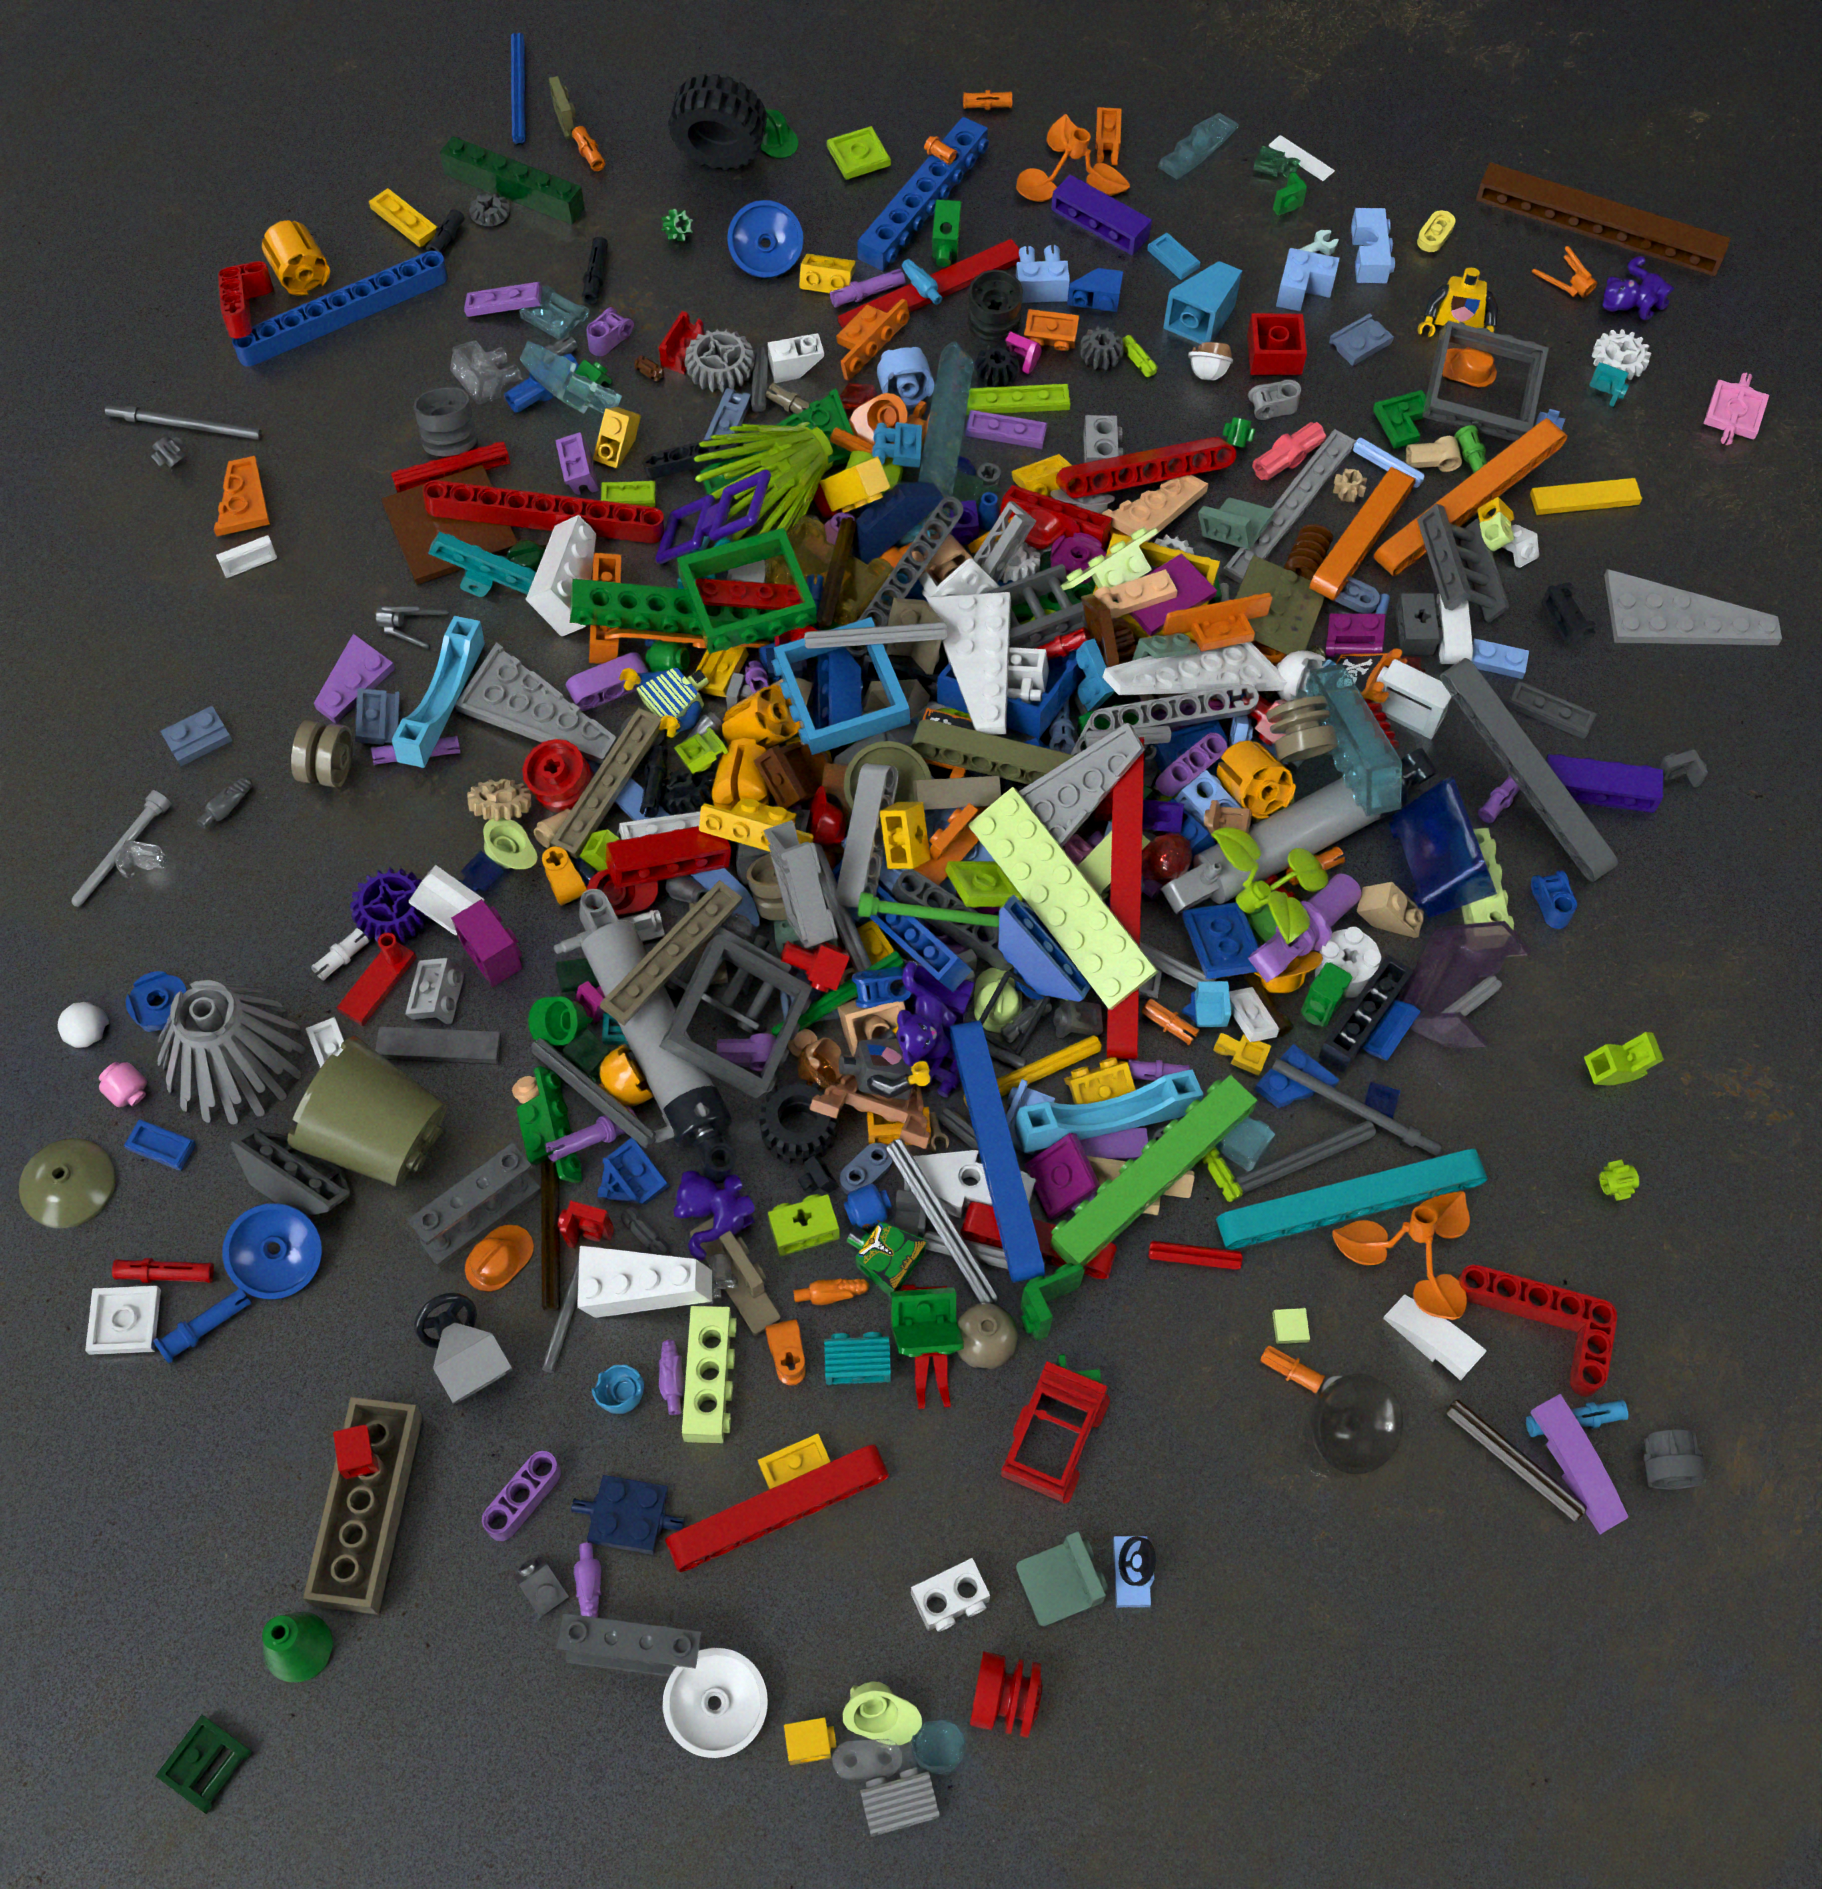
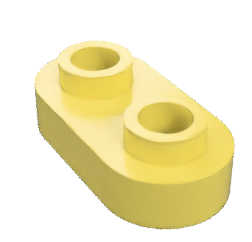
[1417,210,1455,252]

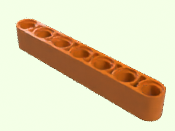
[1309,467,1416,601]

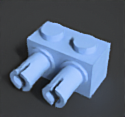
[1016,245,1069,303]

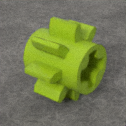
[1599,1159,1639,1201]

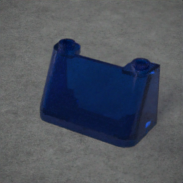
[1389,776,1497,918]

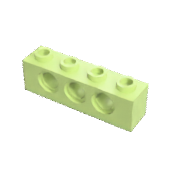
[682,1306,737,1443]

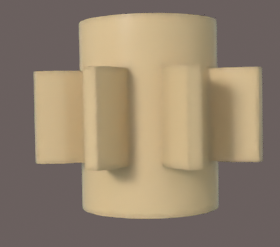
[1333,468,1367,503]

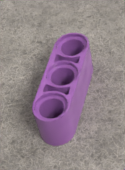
[566,653,649,711]
[1156,733,1227,797]
[482,1451,561,1541]

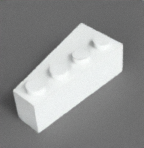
[526,515,596,637]

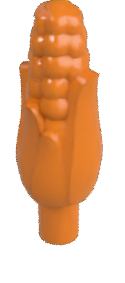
[793,1278,870,1305]

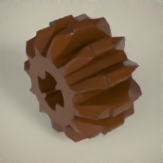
[1112,617,1136,664]

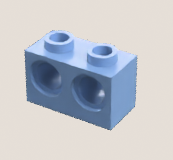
[1175,770,1242,841]

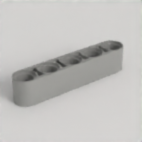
[836,763,898,908]

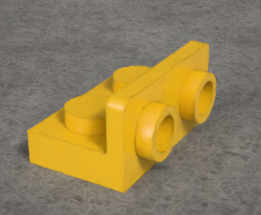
[799,254,856,293]
[1012,454,1075,498]
[1064,1057,1136,1104]

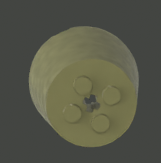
[287,1036,447,1187]

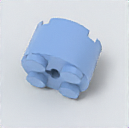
[877,347,934,409]

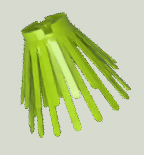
[694,422,833,541]

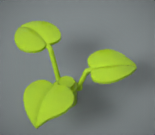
[1211,827,1328,944]

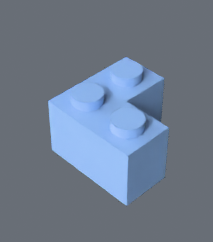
[1276,248,1340,312]

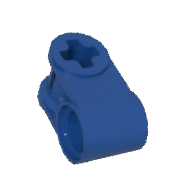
[1531,870,1577,929]
[852,967,912,1008]

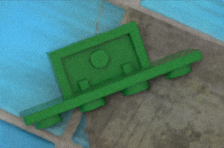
[516,1066,582,1184]

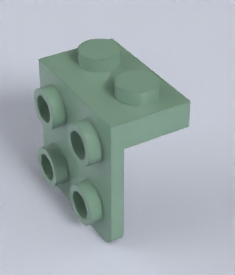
[1016,1532,1108,1627]

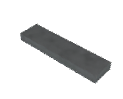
[375,1027,501,1064]

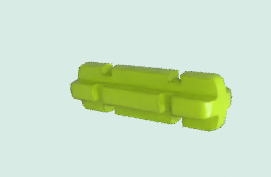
[1123,335,1158,378]
[1202,1147,1243,1202]

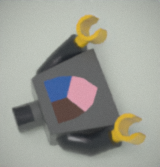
[839,1017,931,1100]

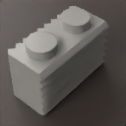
[860,1768,939,1837]

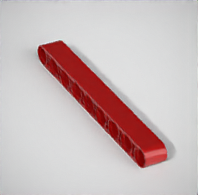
[423,480,664,543]

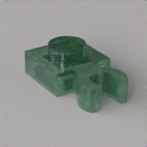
[1253,146,1301,178]
[951,472,1001,506]

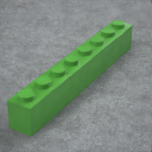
[1050,1075,1257,1267]

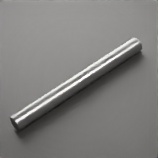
[541,1252,580,1373]

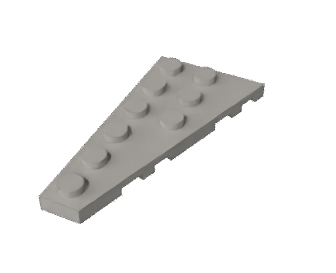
[1604,569,1782,645]
[1019,723,1145,847]

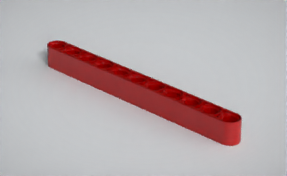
[1107,737,1144,1059]

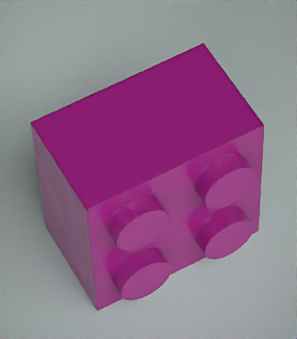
[451,899,523,988]

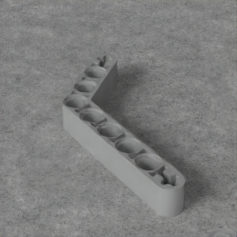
[1071,684,1259,755]

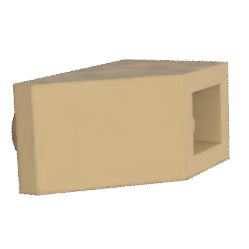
[1357,882,1424,938]

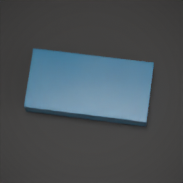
[1148,233,1201,280]

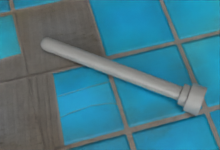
[72,790,172,907]

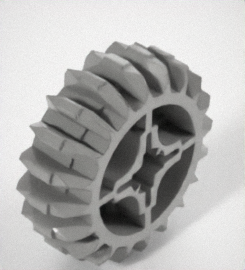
[685,328,755,394]

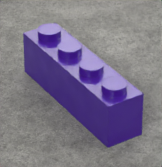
[1051,175,1152,256]
[1545,754,1663,813]

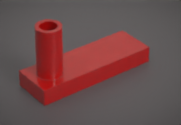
[336,933,417,1026]

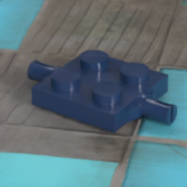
[571,1475,685,1555]

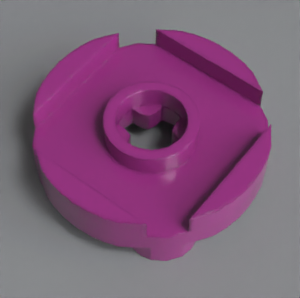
[1050,533,1106,584]

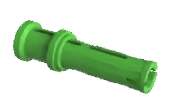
[1454,425,1487,474]

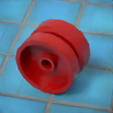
[522,739,595,813]

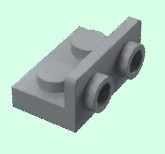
[405,958,465,1024]

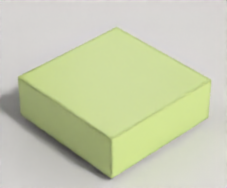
[1272,1308,1310,1344]

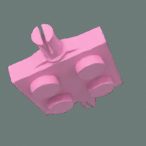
[1703,373,1769,445]

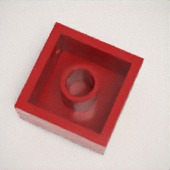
[1247,313,1307,375]

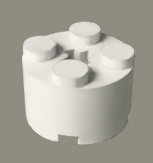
[1315,927,1381,998]

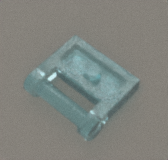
[519,285,589,340]

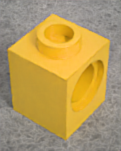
[784,1717,837,1765]

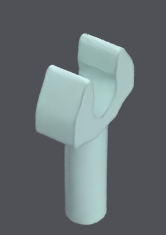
[1299,230,1339,256]

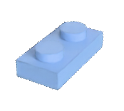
[1471,638,1529,679]

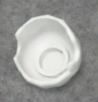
[58,1002,109,1048]

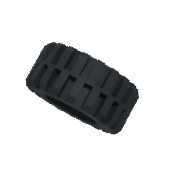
[668,74,767,170]

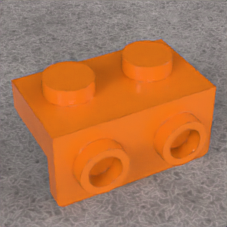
[1024,309,1079,351]

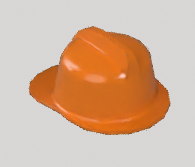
[1442,347,1497,388]
[849,393,908,445]
[465,1224,534,1292]

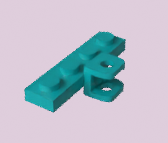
[428,532,536,597]

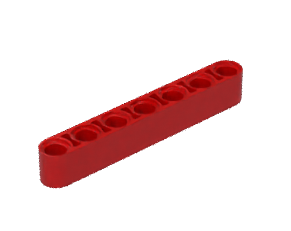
[1056,437,1236,498]
[665,1444,889,1573]

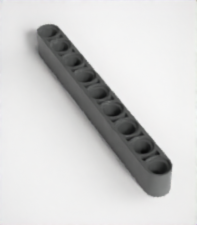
[1440,658,1618,882]

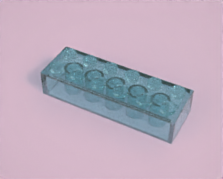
[1306,663,1402,816]

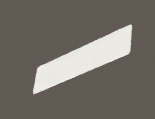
[1269,135,1334,181]

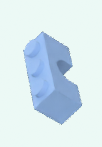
[1351,208,1395,283]

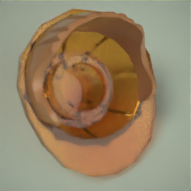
[797,1037,844,1090]

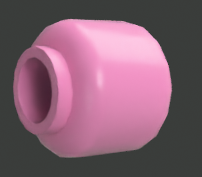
[99,1062,147,1107]

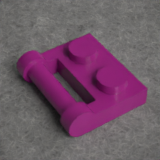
[1326,614,1386,657]

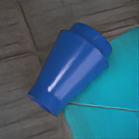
[977,492,1000,531]

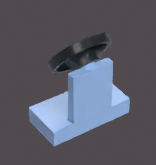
[1113,1536,1156,1608]

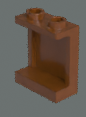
[754,741,842,810]

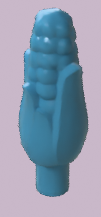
[902,259,943,305]

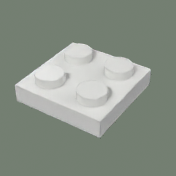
[85,1286,161,1355]

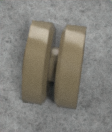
[291,719,353,788]
[747,853,788,921]

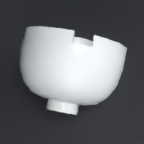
[1276,650,1327,701]

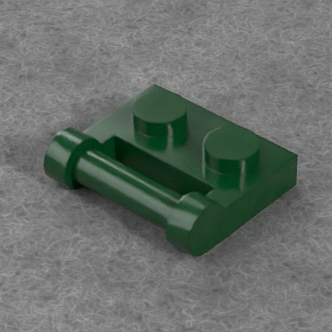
[155,1714,253,1814]

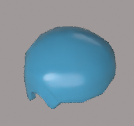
[592,1364,644,1414]

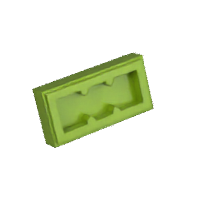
[601,481,656,508]

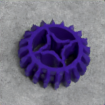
[350,867,429,942]

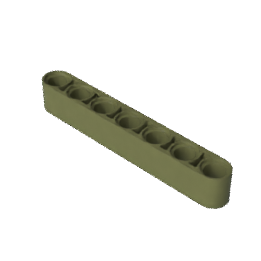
[910,719,1107,800]

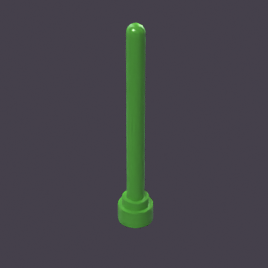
[857,892,999,927]

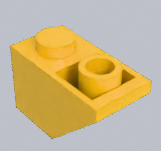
[593,407,641,468]

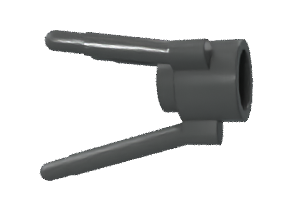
[376,604,449,649]

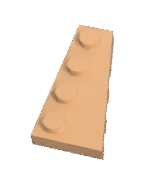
[1102,475,1208,542]

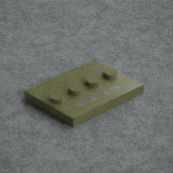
[1235,555,1325,655]

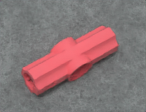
[1252,422,1326,481]

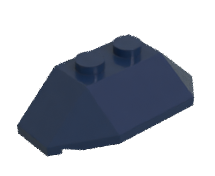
[852,481,944,571]

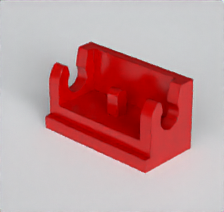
[659,311,705,375]

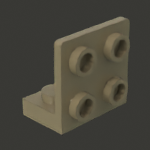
[883,598,944,675]

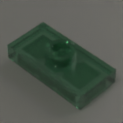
[555,958,600,993]

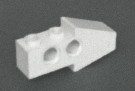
[904,1150,1035,1218]

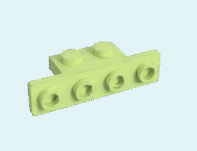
[1060,527,1159,590]

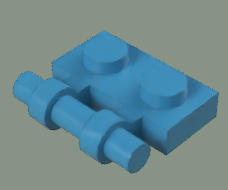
[872,422,922,468]

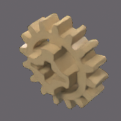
[467,779,531,821]

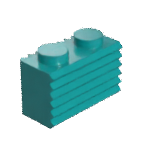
[824,1332,891,1385]

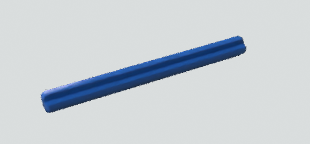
[511,32,526,144]

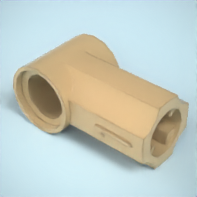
[1406,436,1462,472]

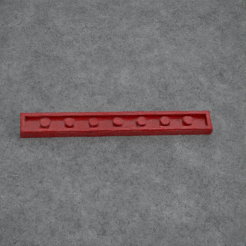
[838,239,1020,328]

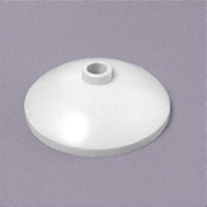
[663,1648,768,1758]

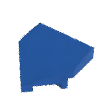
[597,1137,671,1205]

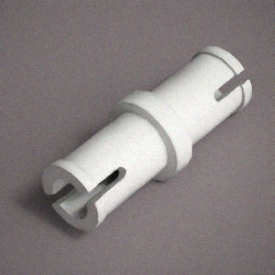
[311,928,369,981]

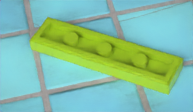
[964,384,1070,415]

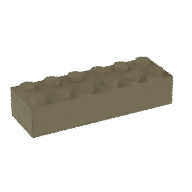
[303,1397,423,1615]

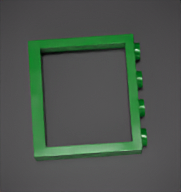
[677,528,817,654]

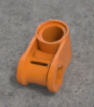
[765,1319,806,1386]

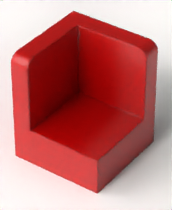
[333,1425,379,1479]

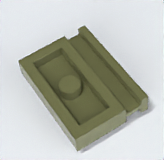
[549,76,576,139]

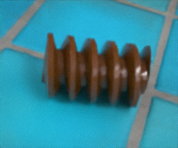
[1284,524,1333,581]

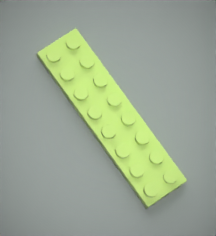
[968,787,1159,1010]

